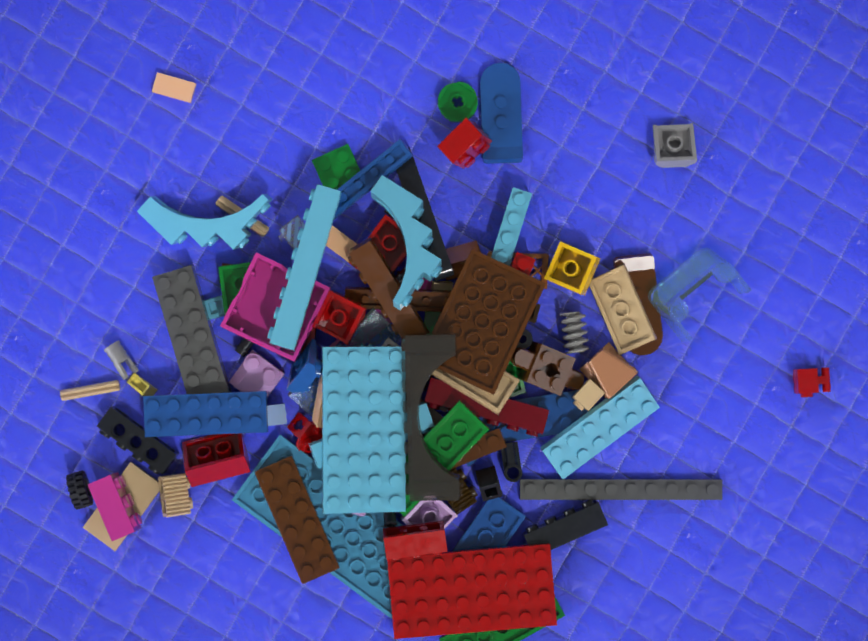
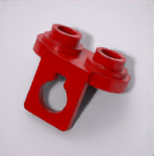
[287,412,322,453]

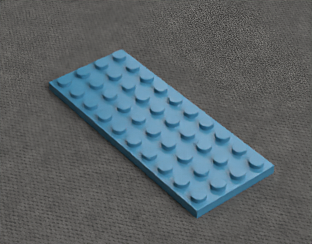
[232,434,404,619]

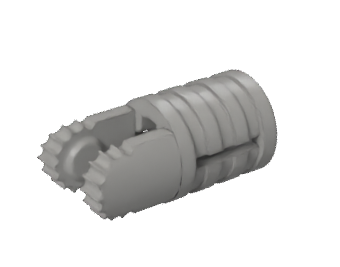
[104,340,139,380]

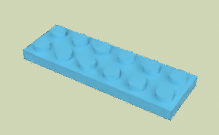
[540,375,660,479]

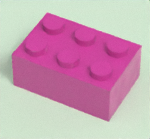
[87,472,142,541]

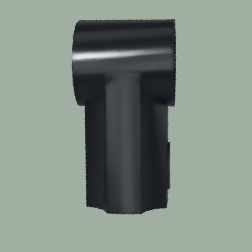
[501,442,522,482]

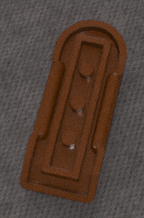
[613,253,663,355]

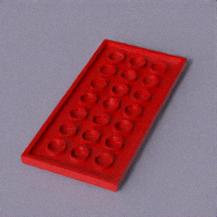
[387,543,557,639]

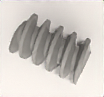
[560,312,589,354]

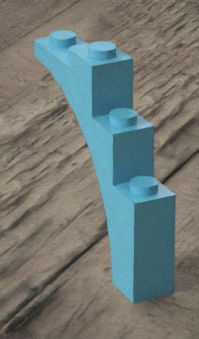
[371,175,443,311]
[137,194,273,250]

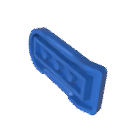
[480,63,523,164]

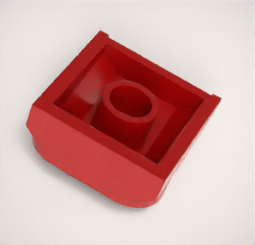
[312,290,367,345]

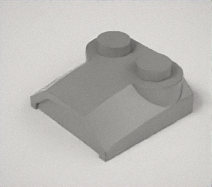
[653,123,697,168]

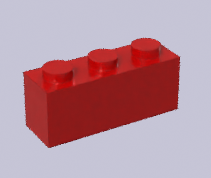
[383,521,448,560]

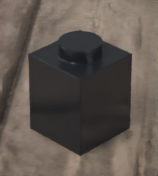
[475,466,503,502]

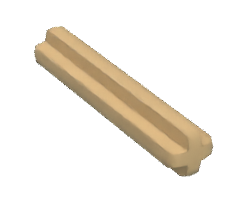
[216,196,269,237]
[60,380,120,401]

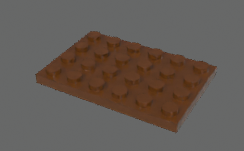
[419,249,546,395]

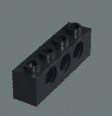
[97,406,179,475]

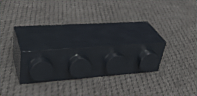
[523,499,608,550]

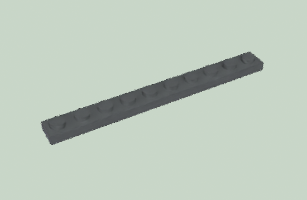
[520,479,722,500]

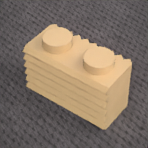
[158,473,193,517]

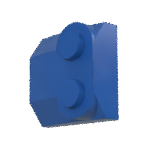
[286,339,322,393]

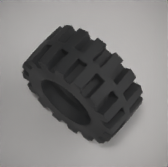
[66,470,93,510]

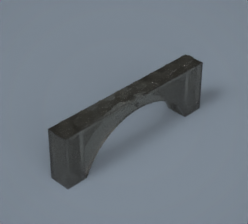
[401,333,461,501]

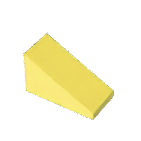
[127,373,157,396]

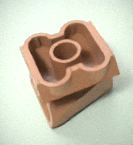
[579,342,638,399]

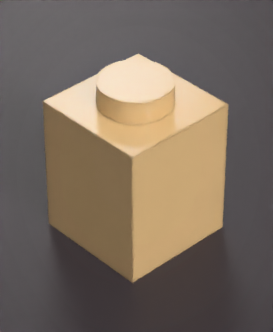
[572,379,605,411]

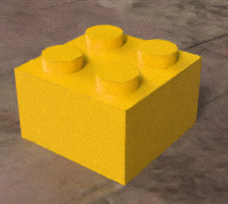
[544,241,601,296]

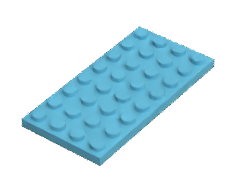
[322,346,406,514]

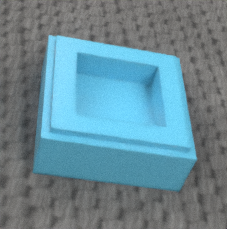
[204,295,225,320]

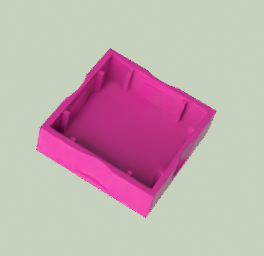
[220,252,331,363]

